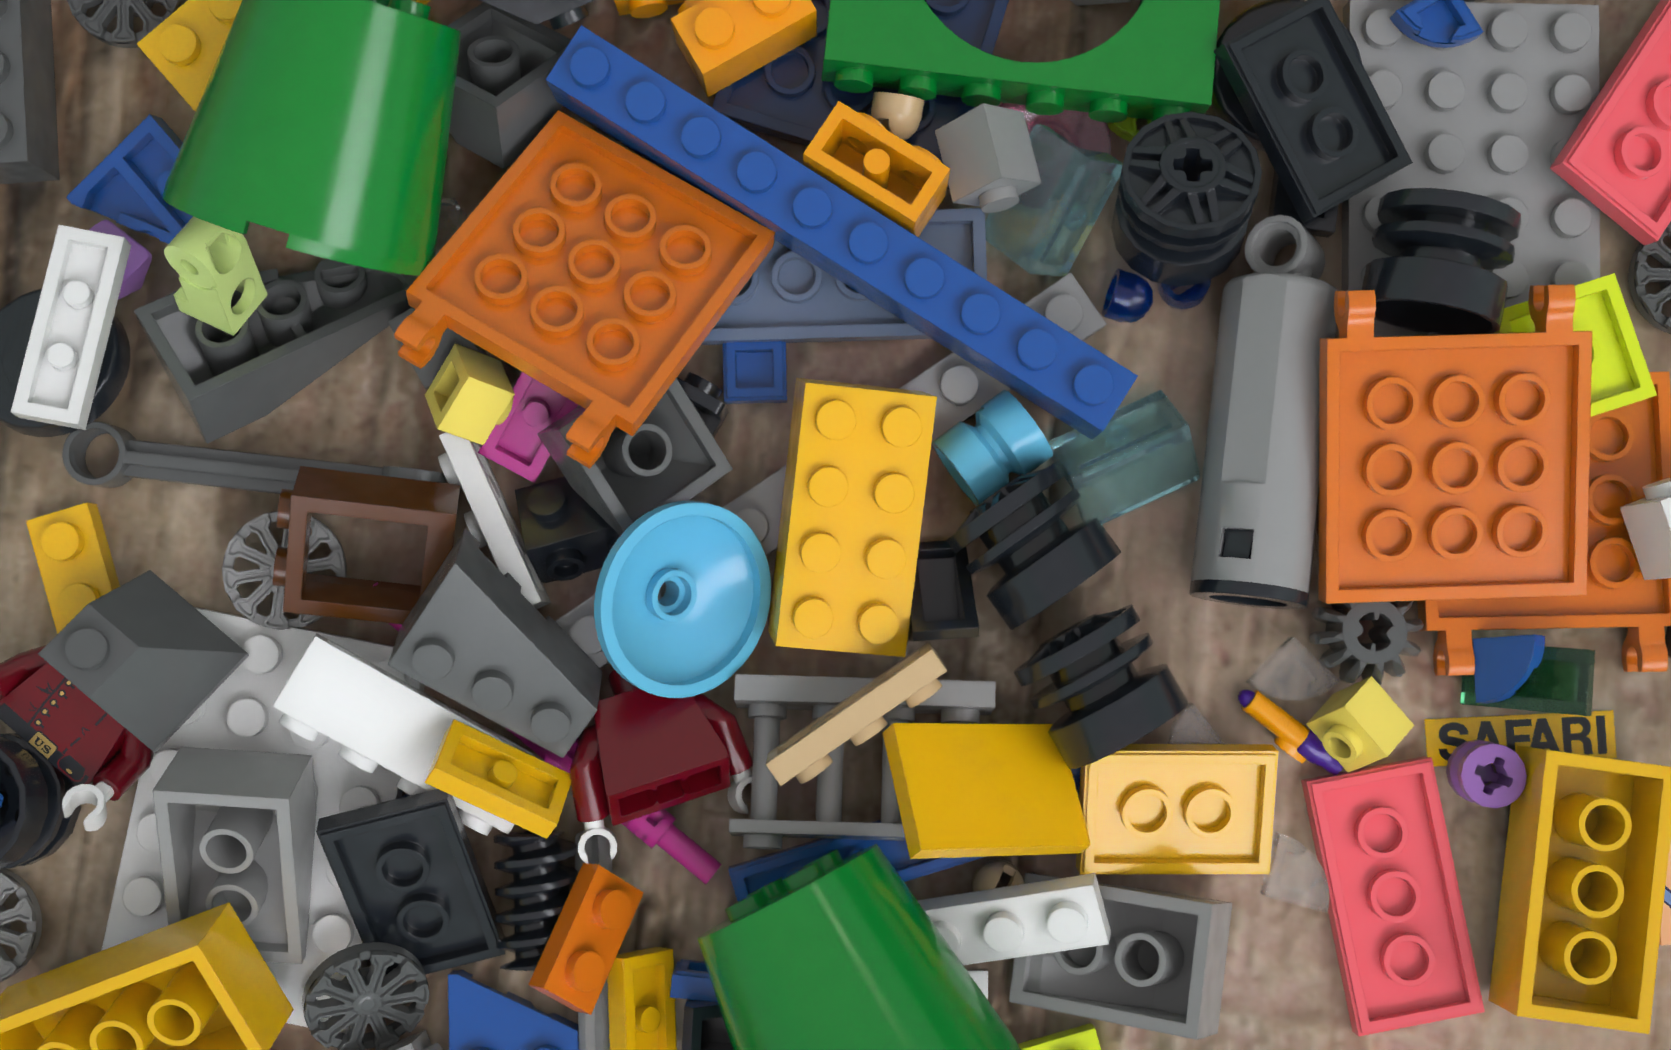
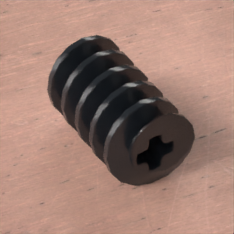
[494,830,578,971]

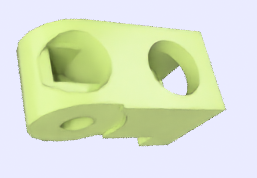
[164,216,268,336]

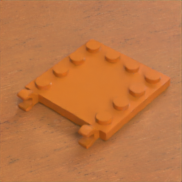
[394,110,775,469]
[1318,284,1592,604]
[1417,371,1671,676]

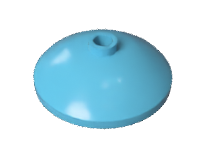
[594,501,771,698]

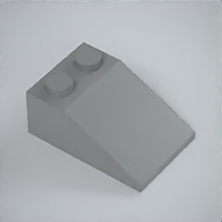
[152,747,316,964]
[1009,873,1232,1040]

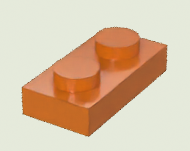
[528,863,644,1015]

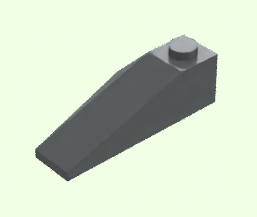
[134,259,417,444]

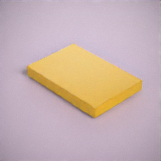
[882,723,1091,859]
[1075,744,1279,875]

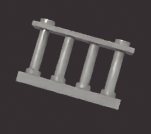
[729,674,996,849]

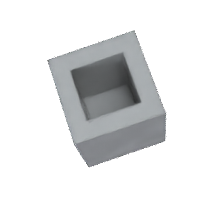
[935,103,1042,213]

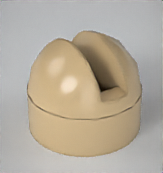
[871,92,924,140]
[972,859,1024,892]

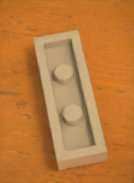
[765,642,947,786]

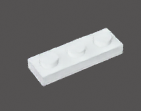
[11,225,131,430]
[438,433,551,609]
[917,873,1111,965]

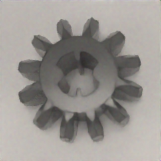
[1309,601,1424,685]

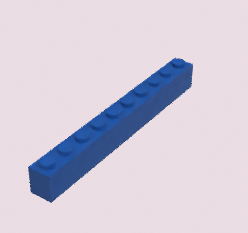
[545,25,1138,440]

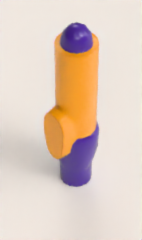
[1238,689,1343,775]

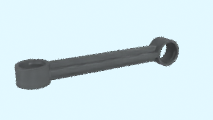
[62,422,447,494]

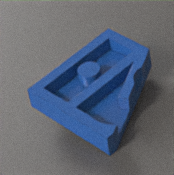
[66,114,193,244]
[448,970,579,1050]

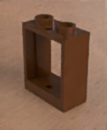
[273,466,460,624]

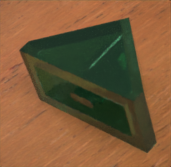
[1460,642,1595,716]

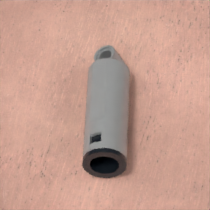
[1189,215,1337,609]

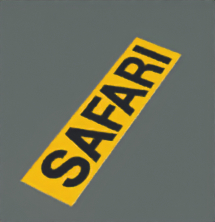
[1424,710,1617,767]

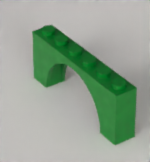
[821,0,1220,123]

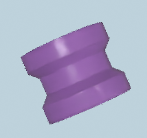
[1446,739,1527,809]

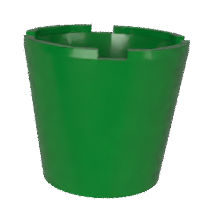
[162,0,461,276]
[697,844,1021,1050]

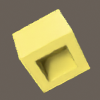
[425,343,515,445]
[1306,676,1415,773]

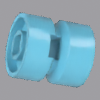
[932,390,1053,506]

